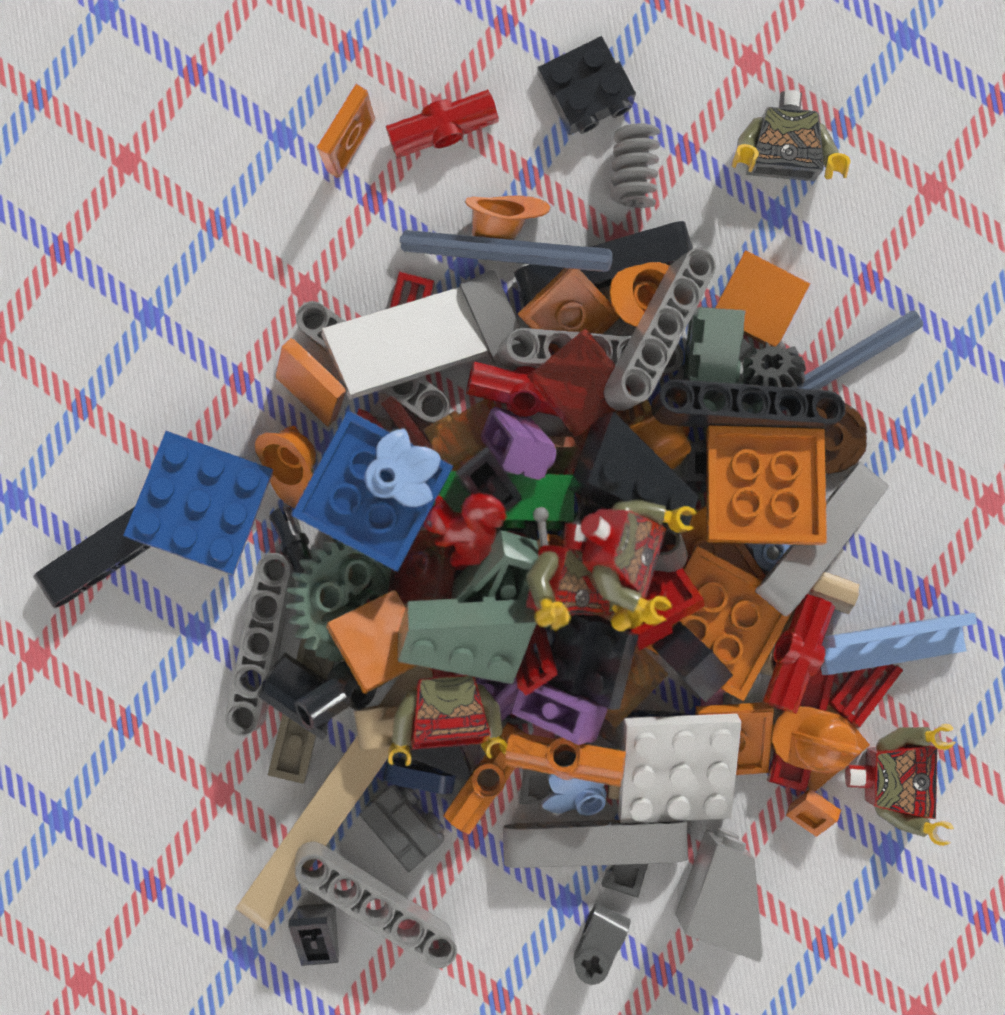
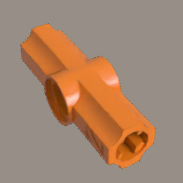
[443,722,525,835]
[505,731,626,787]

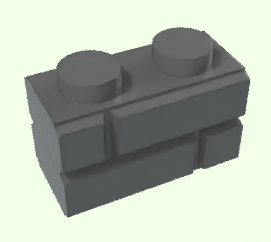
[359,784,445,873]

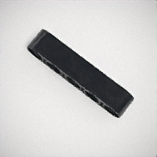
[514,221,693,307]
[651,379,846,433]
[33,506,151,608]

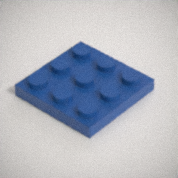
[291,411,453,571]
[123,431,274,576]

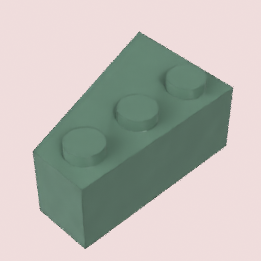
[683,307,746,411]
[436,530,539,603]
[398,595,537,684]

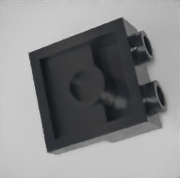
[537,36,636,136]
[548,614,639,710]

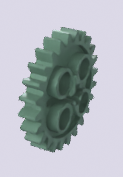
[286,540,402,662]

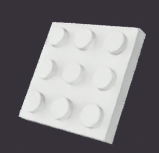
[618,714,741,824]

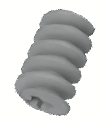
[610,123,661,208]

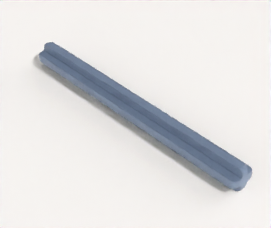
[400,230,613,272]
[746,311,923,414]

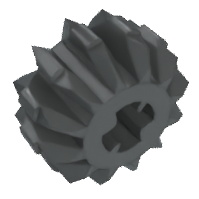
[741,340,806,388]

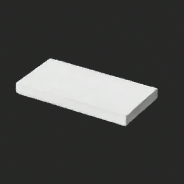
[322,287,489,400]

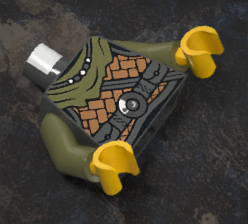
[731,90,851,182]

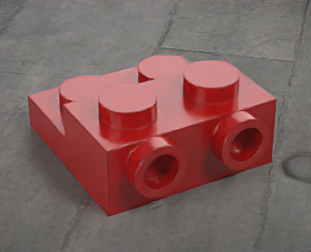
[608,546,705,651]

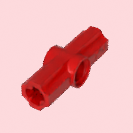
[385,89,499,159]
[466,362,585,420]
[763,594,835,714]

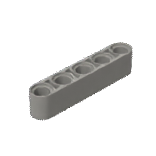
[604,248,716,411]
[459,270,566,437]
[296,301,450,427]
[497,328,684,378]
[755,462,889,617]
[225,553,295,736]
[503,820,688,868]
[295,842,457,968]

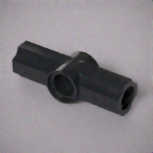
[293,661,392,731]

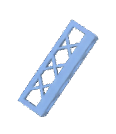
[821,613,977,675]

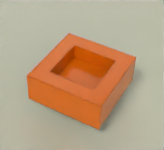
[786,789,841,837]

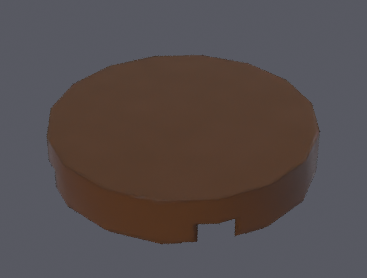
[817,403,868,474]

